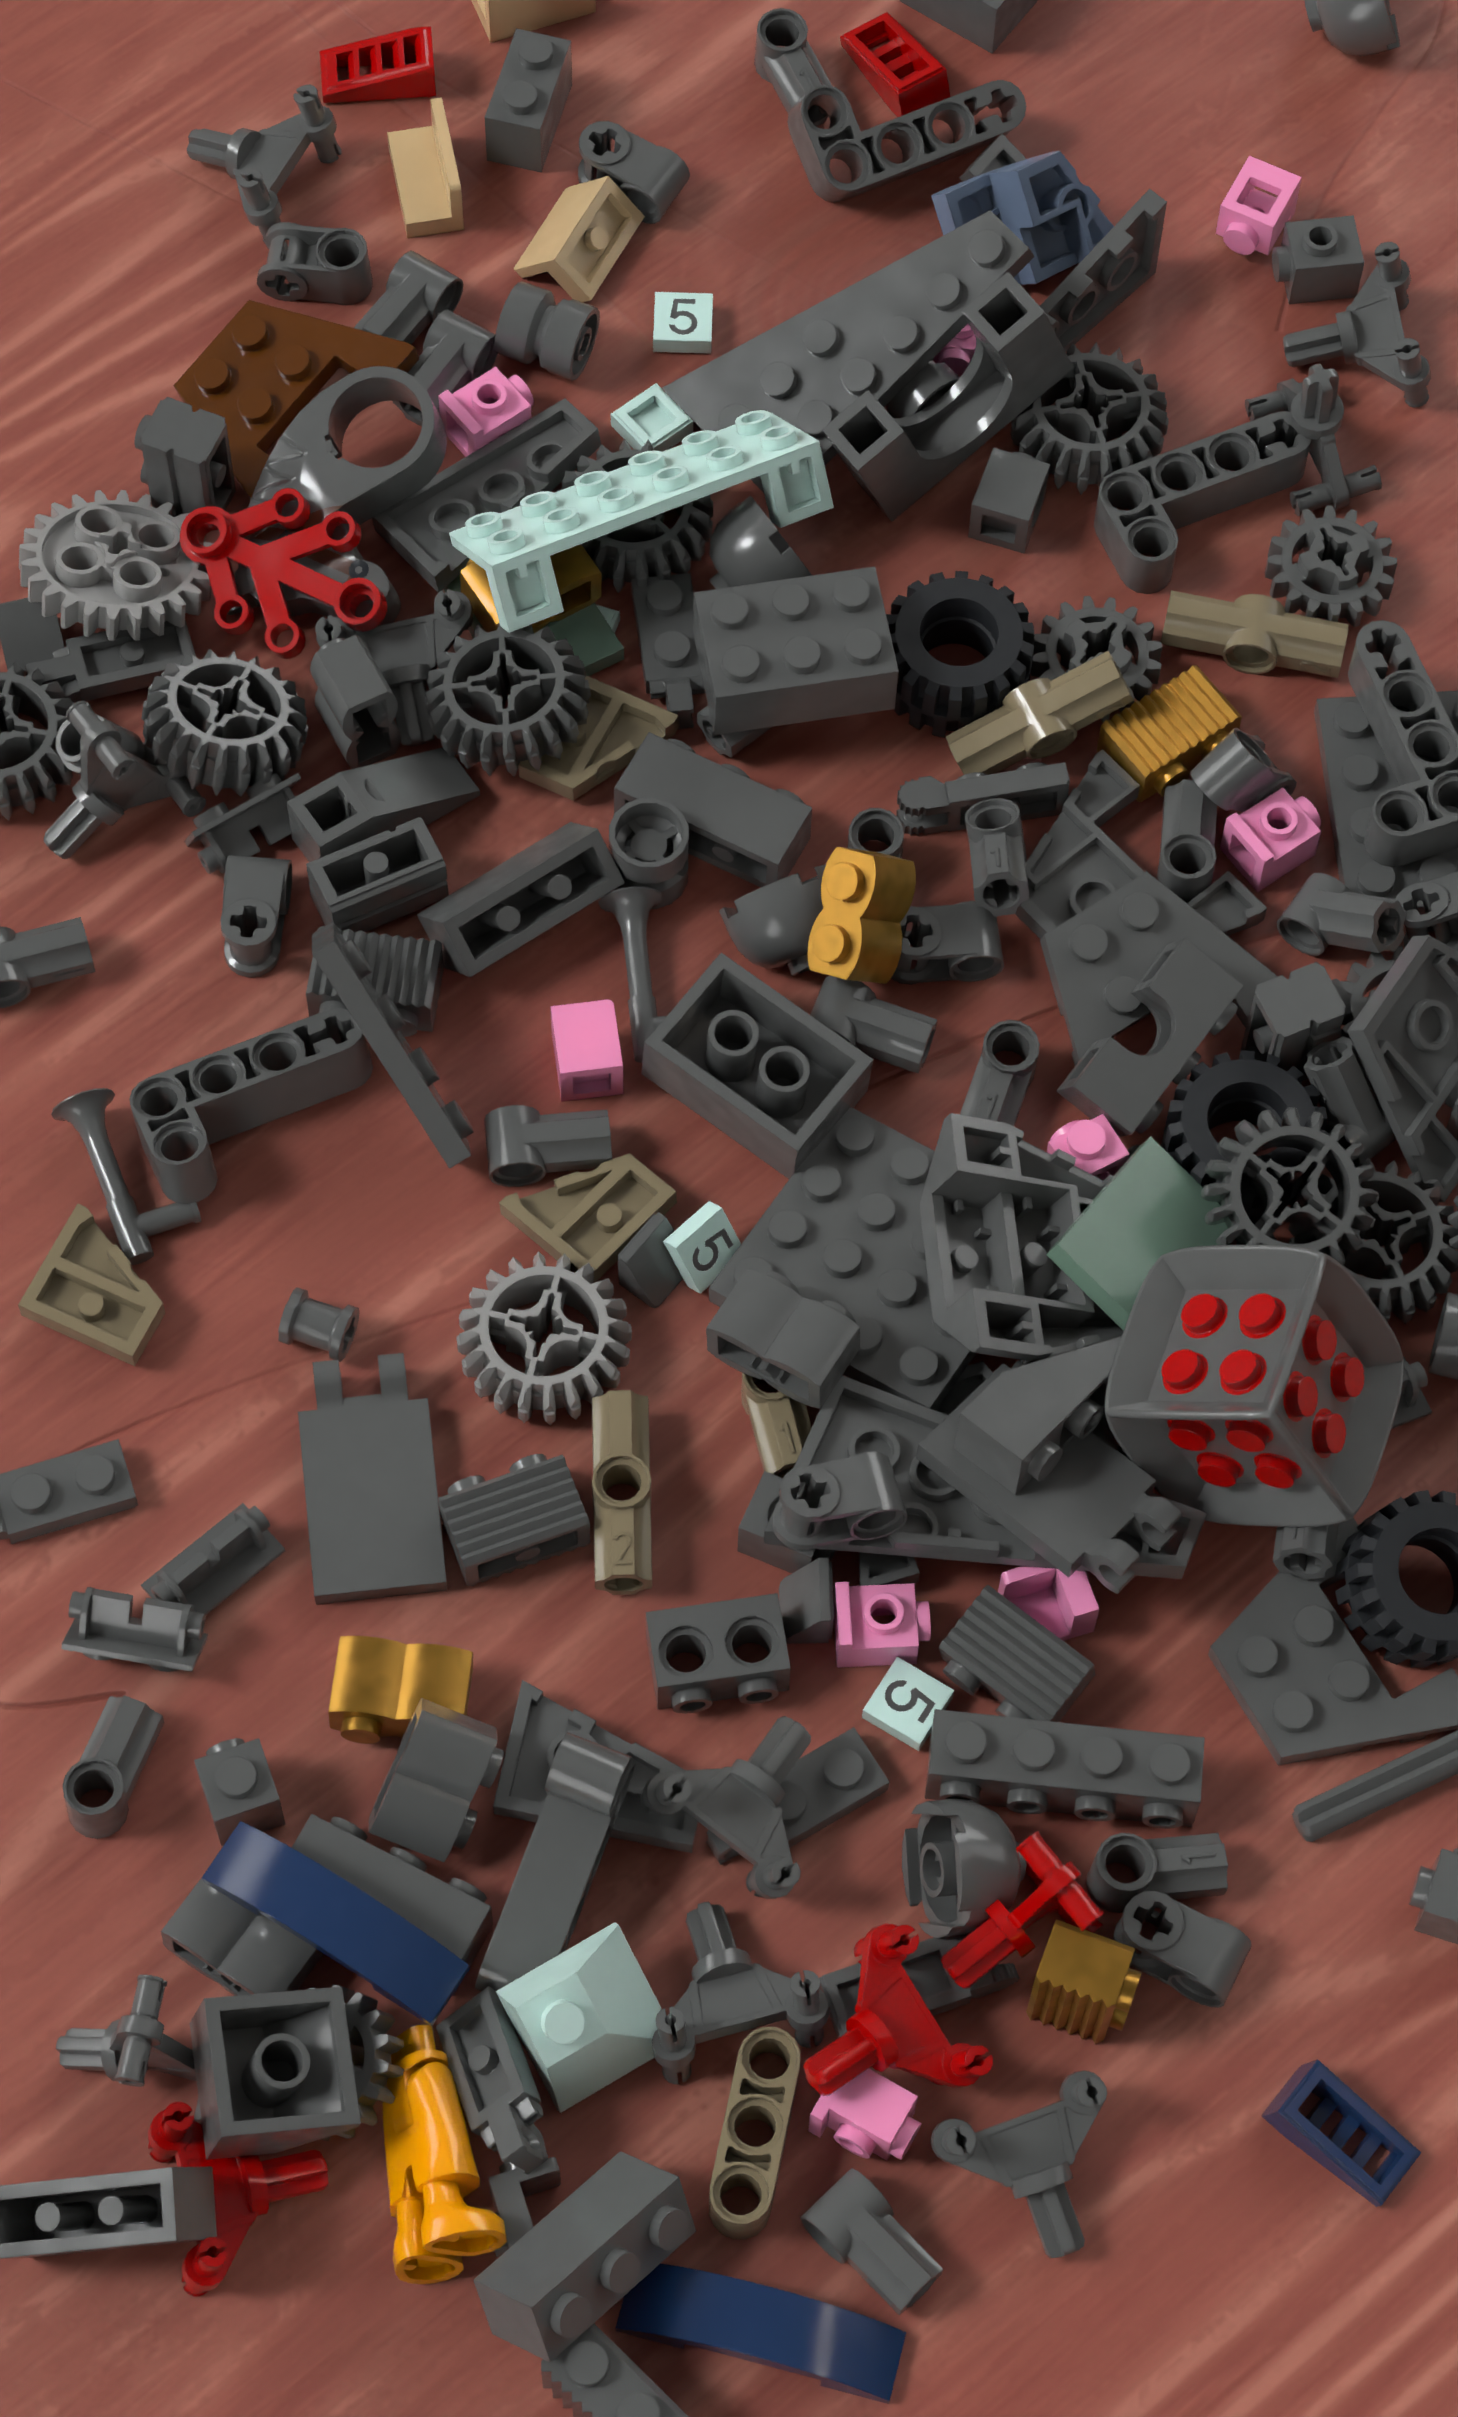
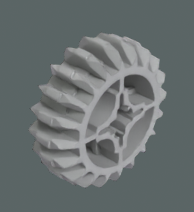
[457,1251,632,1426]

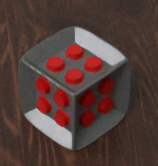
[1105,1245,1404,1527]

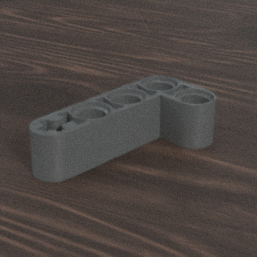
[787,80,1026,203]
[1094,411,1311,594]
[1348,620,1458,867]
[129,1008,373,1204]
[475,1732,636,1991]

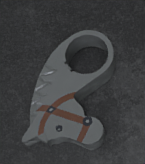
[227,366,447,626]

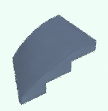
[931,151,1114,285]

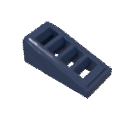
[1262,2059,1421,2207]

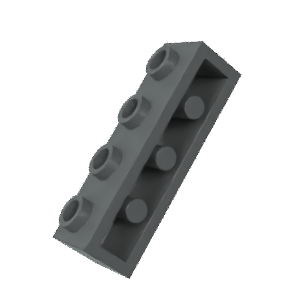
[925,1709,1205,1829]

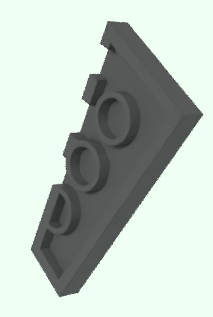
[1040,188,1167,352]
[372,398,601,593]
[312,921,474,1169]

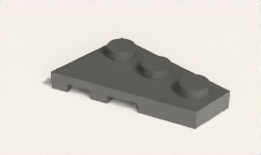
[493,1680,699,1853]

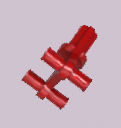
[941,1831,1104,1989]
[803,1923,993,2096]
[148,2101,328,2297]

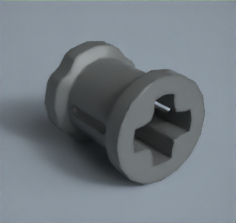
[278,1287,360,1362]

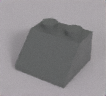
[189,1987,361,2160]

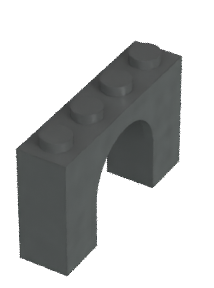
[822,272,1074,522]

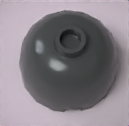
[1304,0,1400,56]
[709,495,812,589]
[719,864,826,976]
[902,1799,1026,1938]

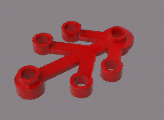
[180,488,387,659]

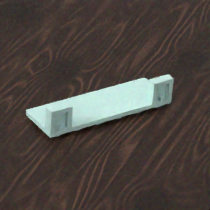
[449,410,834,633]

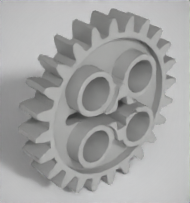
[19,490,213,641]

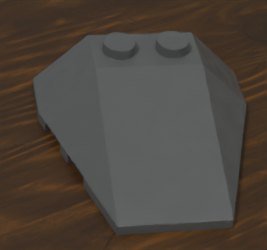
[919,1113,1124,1361]

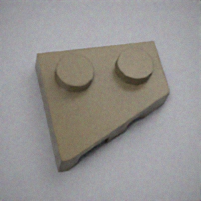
[518,675,679,801]
[499,1153,677,1283]
[18,1204,165,1366]

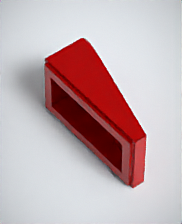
[840,12,951,118]
[320,26,436,103]

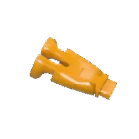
[382,2025,507,2284]

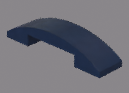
[202,1821,470,2026]
[615,2263,906,2404]

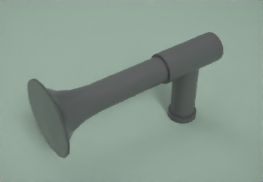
[598,887,666,1063]
[51,1088,201,1265]

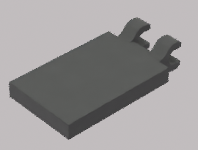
[298,1353,447,1605]
[916,1363,1182,1594]

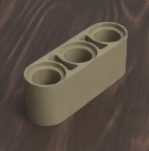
[709,2027,800,2240]

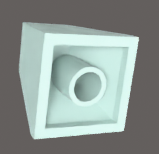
[496,1922,662,2113]

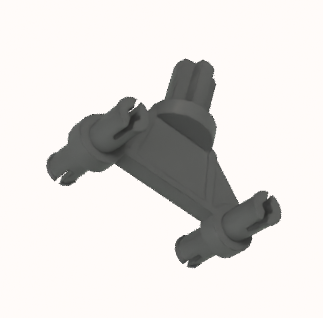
[187,85,342,243]
[1283,242,1431,408]
[1245,364,1382,516]
[315,589,473,746]
[43,701,206,859]
[640,1716,811,1899]
[652,1902,829,2084]
[56,1975,202,2125]
[931,2071,1107,2258]

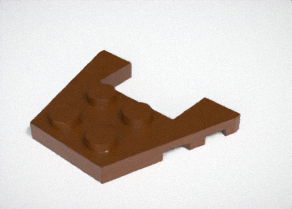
[173,300,420,499]

